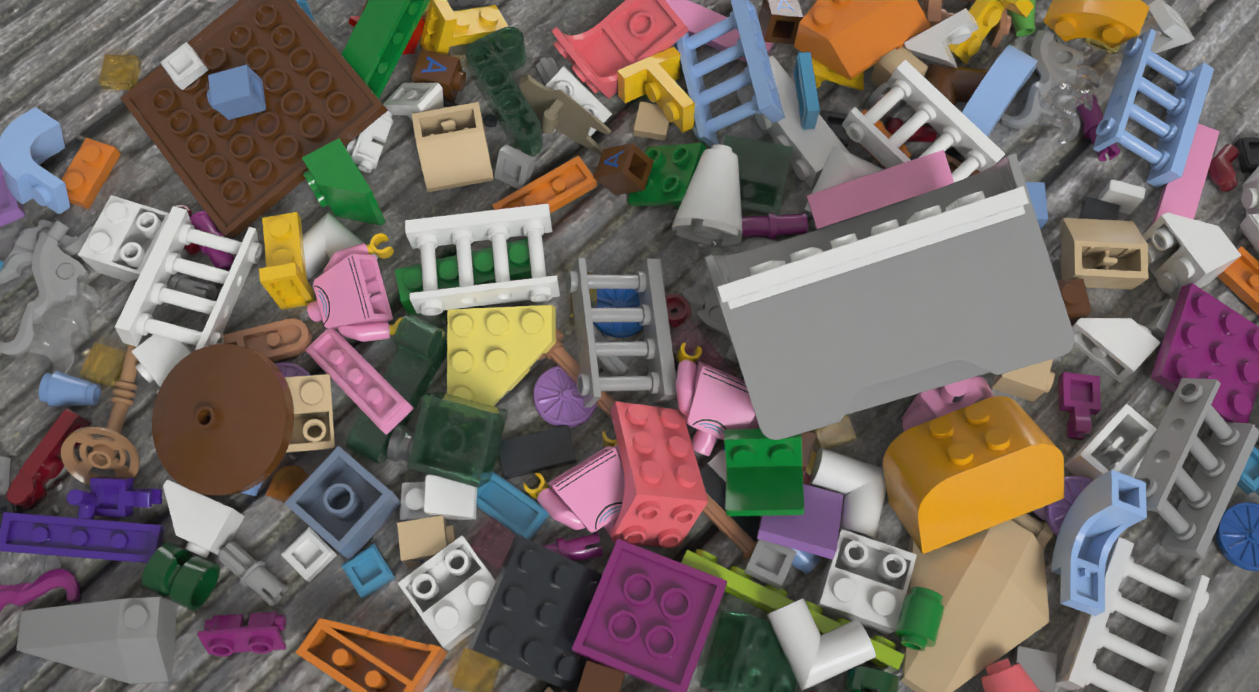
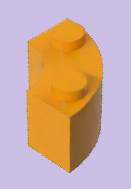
[1043,0,1150,49]

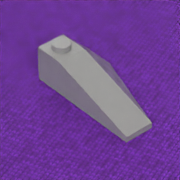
[17,597,178,684]

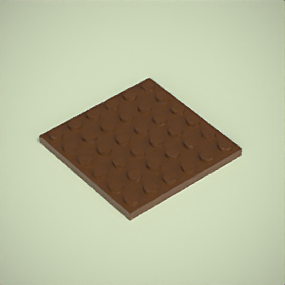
[120,0,388,239]

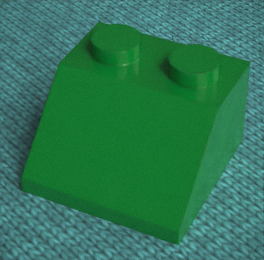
[302,138,386,226]

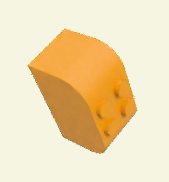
[883,396,1064,554]

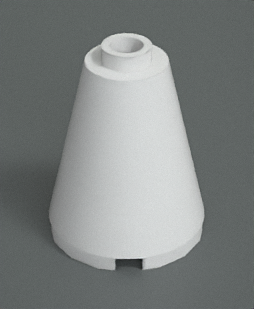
[672,144,743,246]

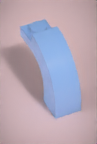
[962,45,1038,137]
[0,107,70,214]
[1051,469,1147,616]

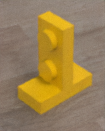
[420,0,509,55]
[948,0,1034,64]
[617,46,695,133]
[259,212,315,310]

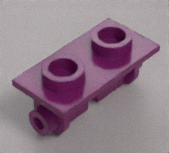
[197,611,287,657]

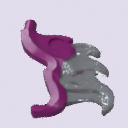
[0,551,81,612]

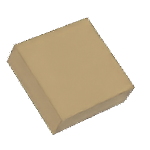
[634,102,670,141]

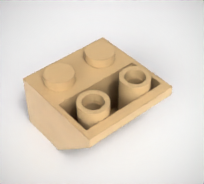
[412,102,494,192]
[1061,218,1149,290]
[284,374,335,453]

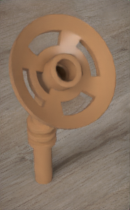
[61,343,141,486]

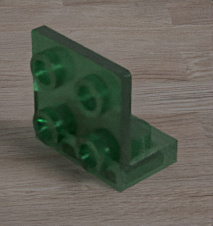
[699,611,797,692]

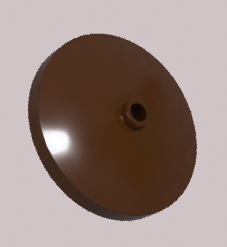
[152,344,294,495]

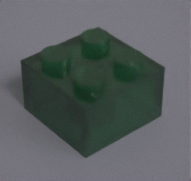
[407,391,508,488]

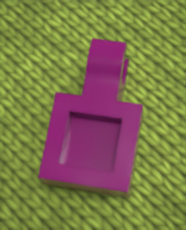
[1058,372,1101,440]

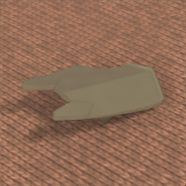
[519,75,611,155]

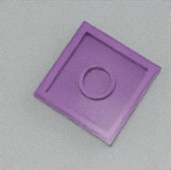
[757,484,844,560]

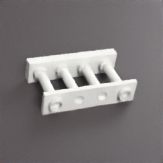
[842,60,1005,182]
[405,204,560,316]
[115,206,263,350]
[1055,537,1210,692]

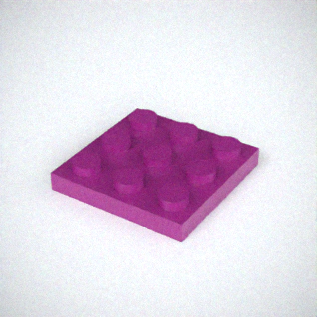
[1150,283,1259,423]
[572,538,727,692]

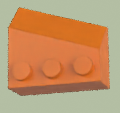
[794,0,931,80]

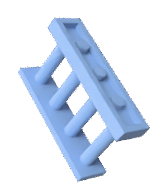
[673,0,785,148]
[1093,28,1214,188]

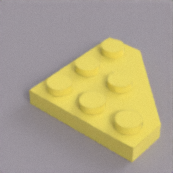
[447,305,556,418]

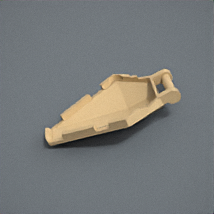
[901,513,1054,692]

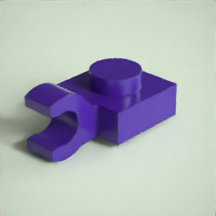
[90,476,162,517]

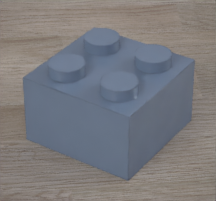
[284,446,401,560]

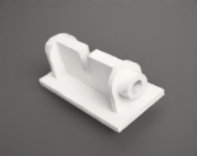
[545,66,612,136]
[346,111,393,173]

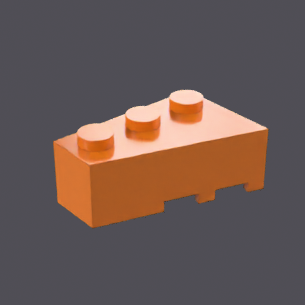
[296,618,448,692]

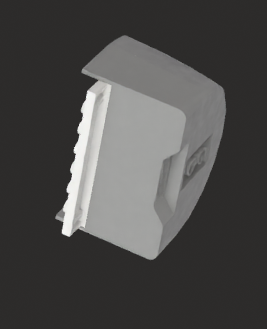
[705,153,1075,440]

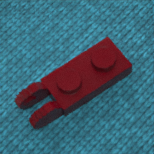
[5,409,92,509]

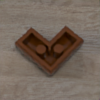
[923,63,990,126]

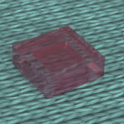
[470,517,518,571]

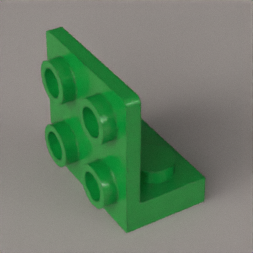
[627,143,707,210]
[724,428,805,516]

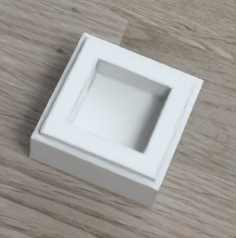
[160,42,208,90]
[1098,179,1146,215]
[281,527,337,582]

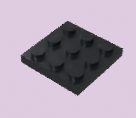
[468,536,602,692]

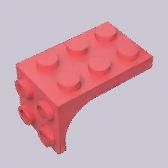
[551,0,689,99]
[610,401,708,548]

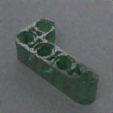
[465,26,544,157]
[346,314,447,465]

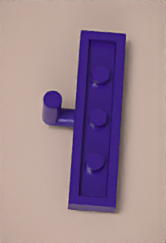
[0,489,165,563]

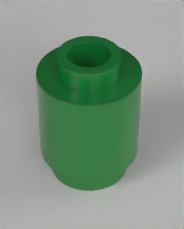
[895,587,945,651]

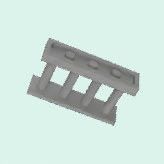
[566,258,677,408]
[1134,378,1259,559]

